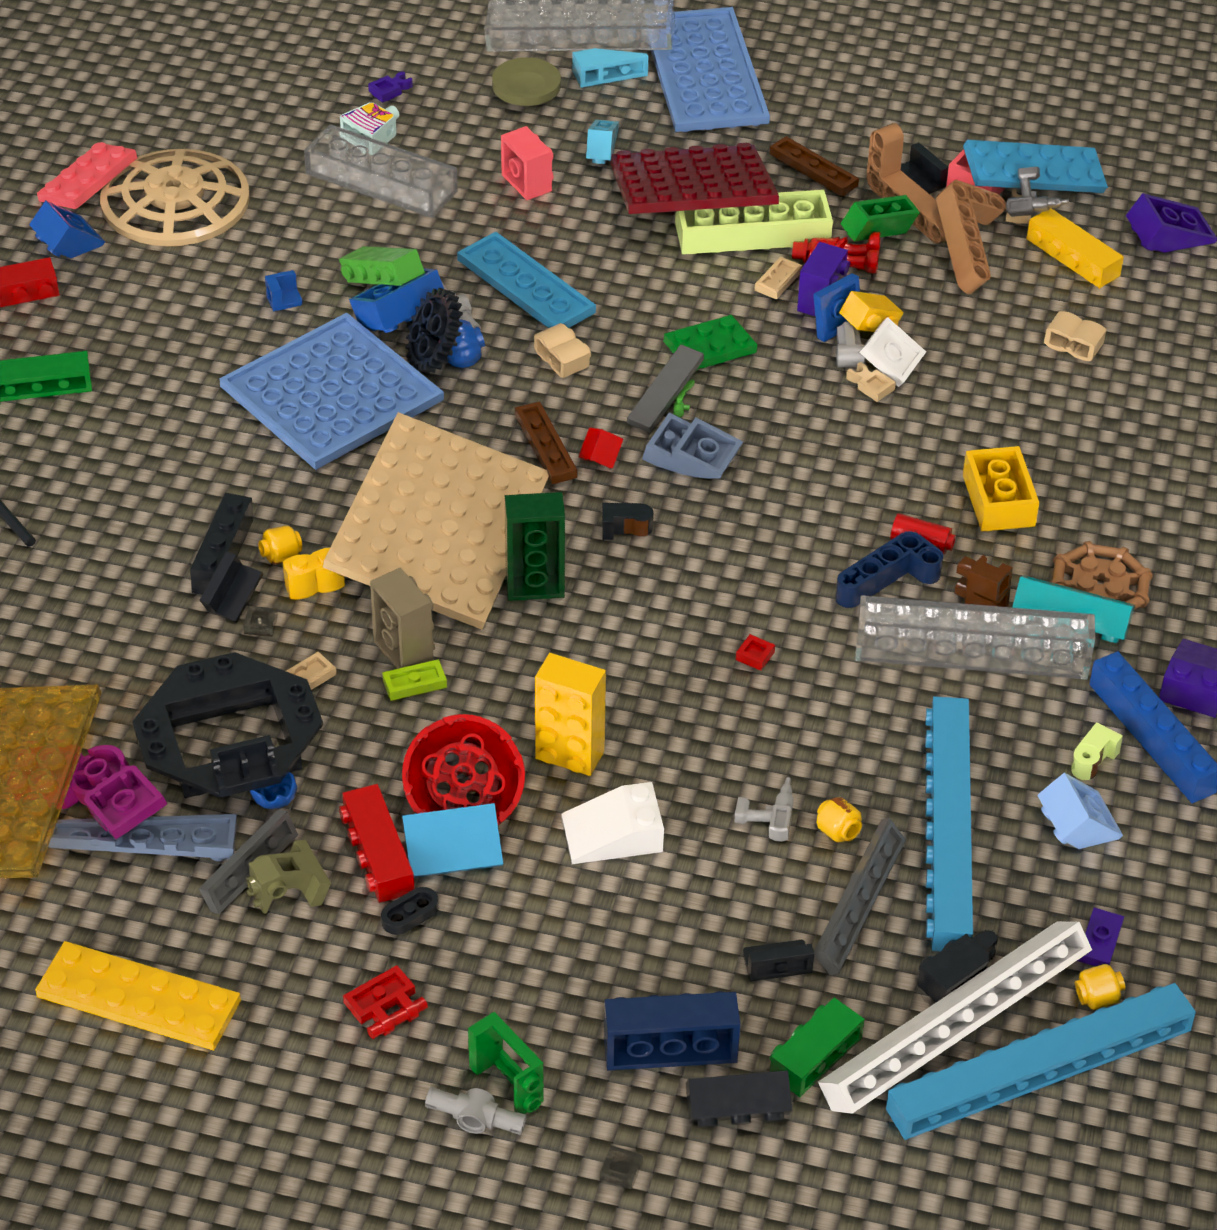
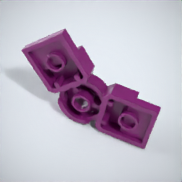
[4,745,167,840]

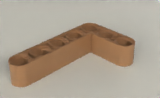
[867,123,946,244]
[936,180,1006,294]

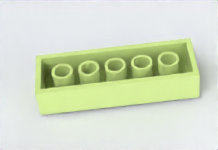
[675,190,833,254]

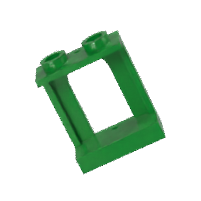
[468,1011,544,1114]

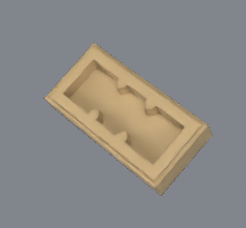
[755,257,802,300]
[286,652,337,690]

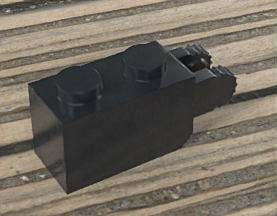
[917,930,998,1002]

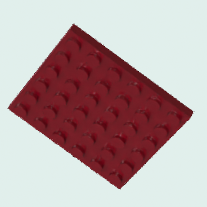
[610,143,779,214]

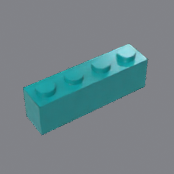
[1012,575,1135,643]

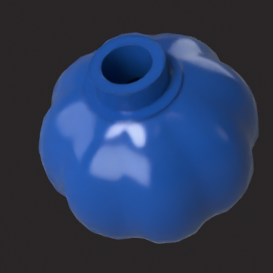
[447,319,485,368]

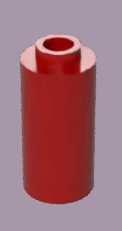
[890,513,956,555]

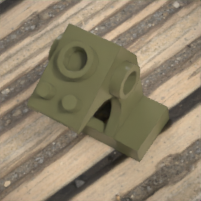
[246,840,331,914]

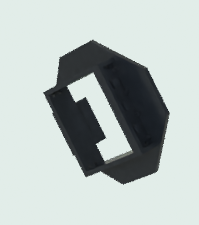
[132,652,323,798]

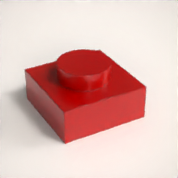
[736,634,775,671]

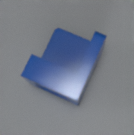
[265,270,302,312]

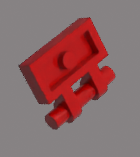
[343,965,428,1039]

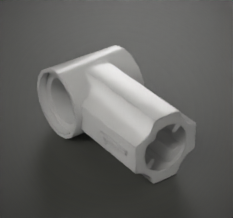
[836,322,865,368]

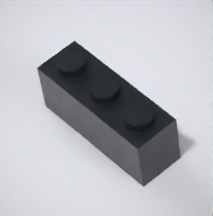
[685,1070,792,1128]

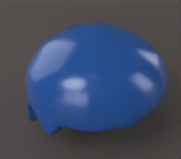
[250,772,298,809]

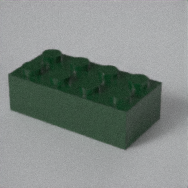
[504,492,565,601]

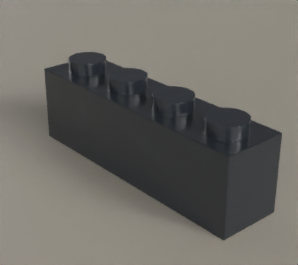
[190,492,253,595]

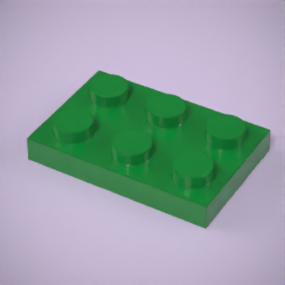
[663,315,758,370]

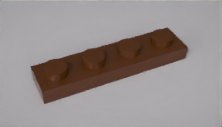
[769,136,859,197]
[515,401,577,484]

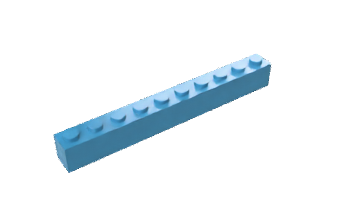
[925,696,973,951]
[886,983,1196,1140]

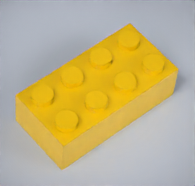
[535,653,606,776]

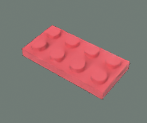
[37,142,138,209]

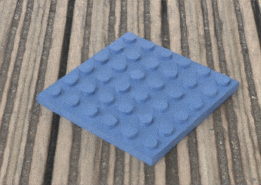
[219,313,444,470]

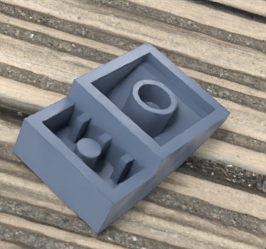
[642,413,743,478]

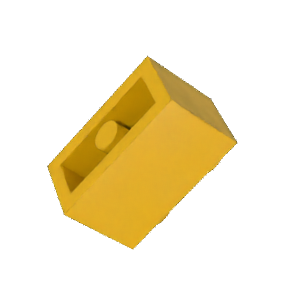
[839,291,904,332]

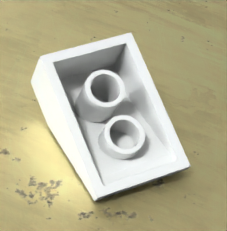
[561,782,664,864]

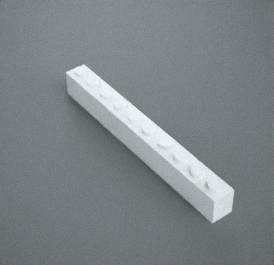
[818,921,1092,1113]

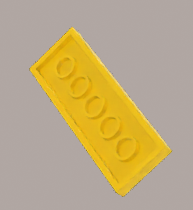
[35,941,241,1051]

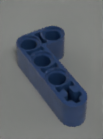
[835,531,943,608]

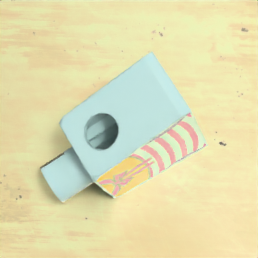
[340,102,399,155]

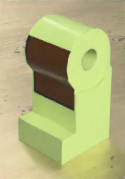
[1071,722,1123,780]

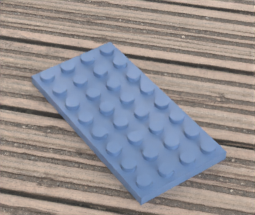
[642,7,770,132]

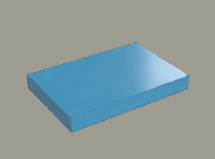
[402,803,503,878]

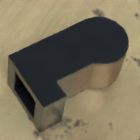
[602,502,654,540]

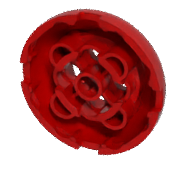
[402,714,525,826]

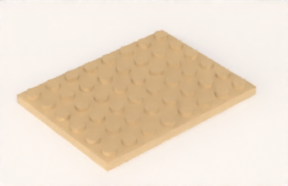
[322,412,549,630]

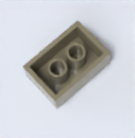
[370,567,435,669]

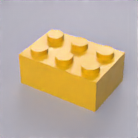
[963,446,1039,531]

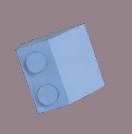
[1037,773,1123,849]

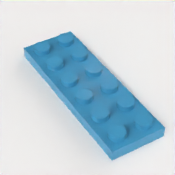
[963,140,1108,193]
[457,232,596,328]

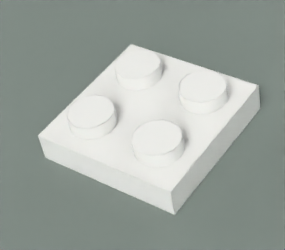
[859,317,926,387]

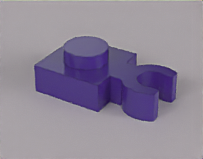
[368,71,413,103]

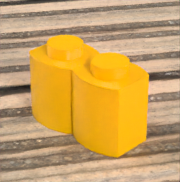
[283,548,345,600]

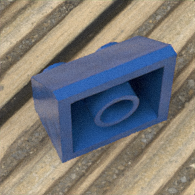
[29,200,105,258]

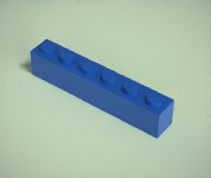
[1089,651,1217,803]

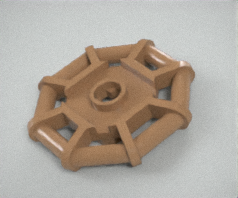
[1050,541,1153,610]

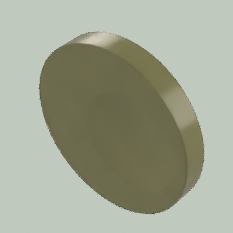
[492,58,561,106]

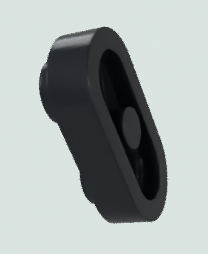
[381,887,439,935]

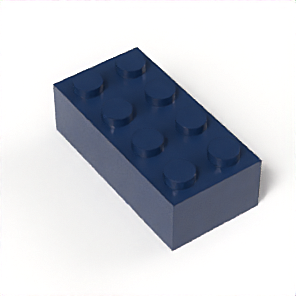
[604,991,740,1071]

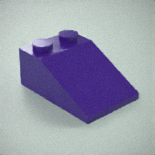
[1126,193,1217,252]
[1159,638,1217,718]

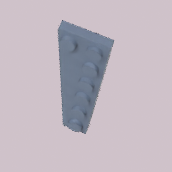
[47,814,237,861]

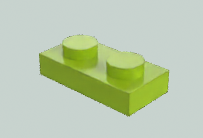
[382,659,447,701]

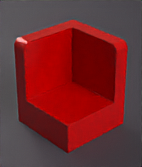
[578,428,624,468]

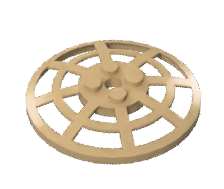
[100,149,250,246]

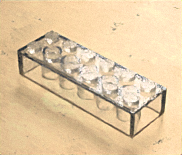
[304,124,458,218]

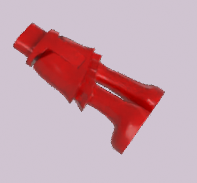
[792,232,880,274]

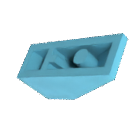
[572,48,648,87]
[586,120,619,164]

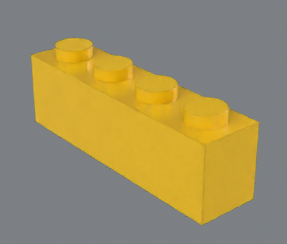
[1026,208,1124,288]

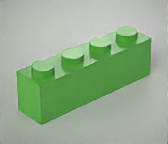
[339,246,425,286]

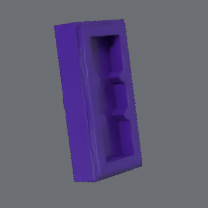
[1077,907,1124,966]

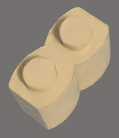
[1044,311,1107,361]
[534,323,591,378]

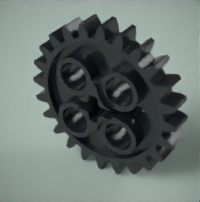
[406,288,463,374]

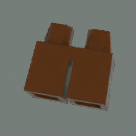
[955,555,1013,622]

